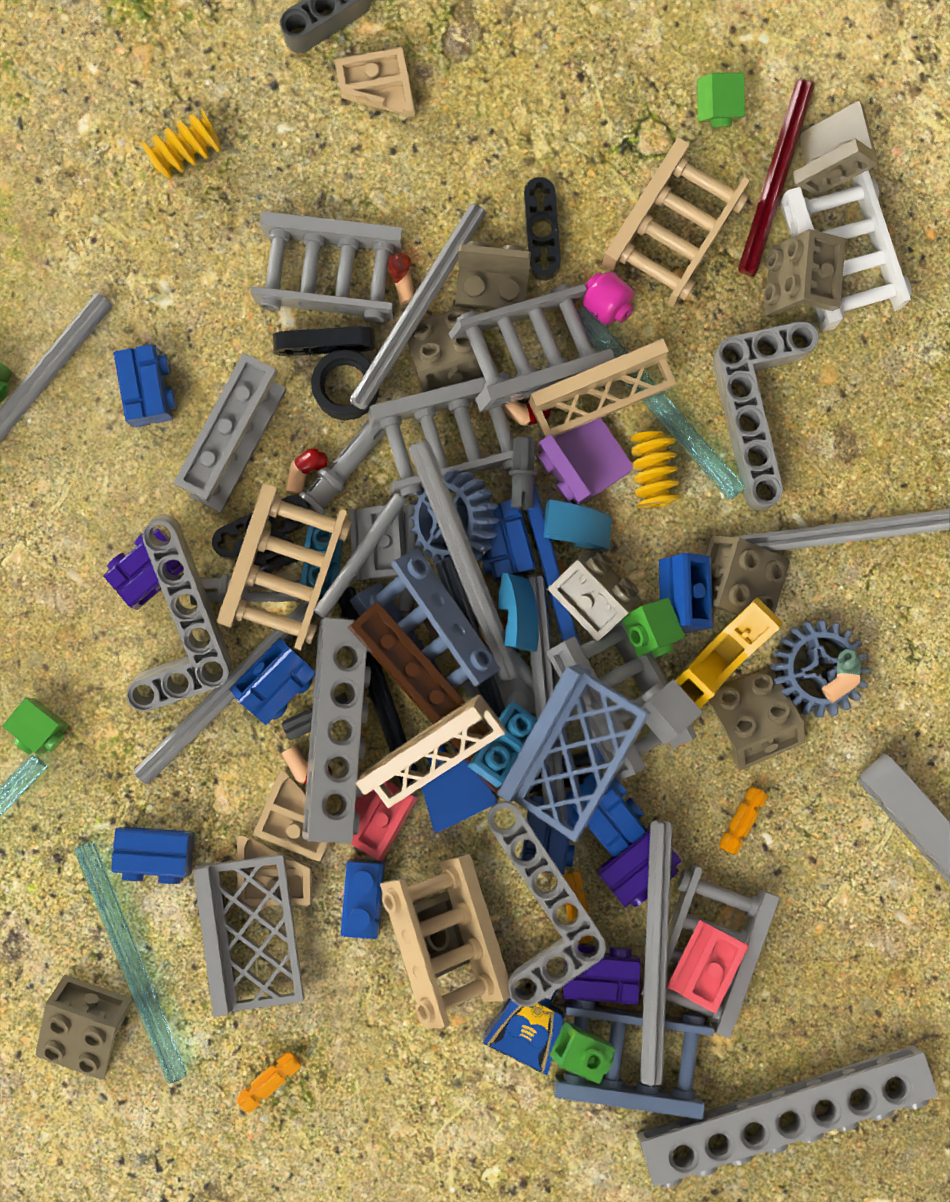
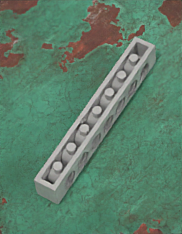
[636,1045,938,1188]

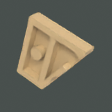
[334,47,415,117]
[253,770,329,862]
[237,835,312,907]

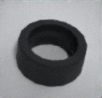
[311,349,380,421]

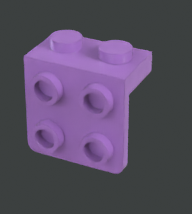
[536,418,633,506]

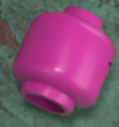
[583,272,635,325]

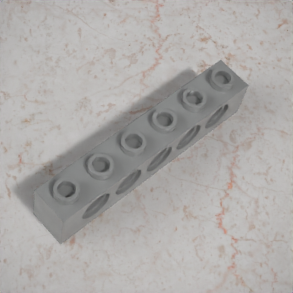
[302,618,371,843]

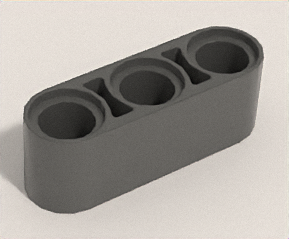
[280,0,371,53]

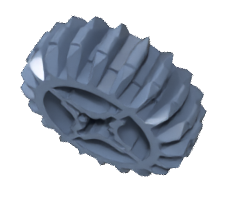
[408,470,500,563]
[771,620,870,718]

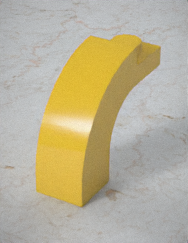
[674,597,783,708]

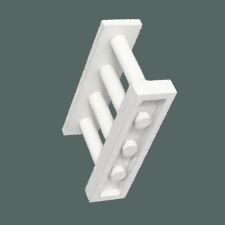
[780,170,911,333]

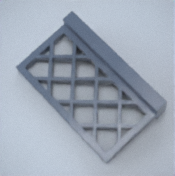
[497,664,651,842]

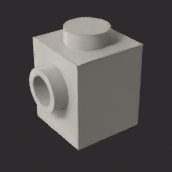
[641,679,703,745]

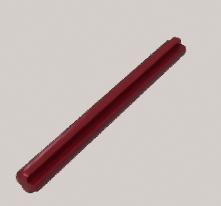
[738,79,814,276]

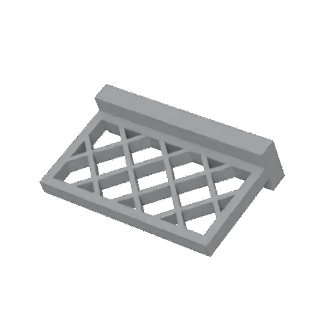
[193,854,305,1017]

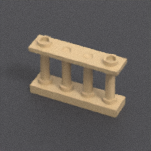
[602,137,750,307]
[216,483,352,650]
[380,853,511,1029]

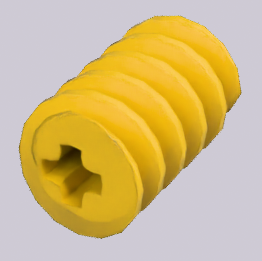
[141,108,221,180]
[630,431,681,508]

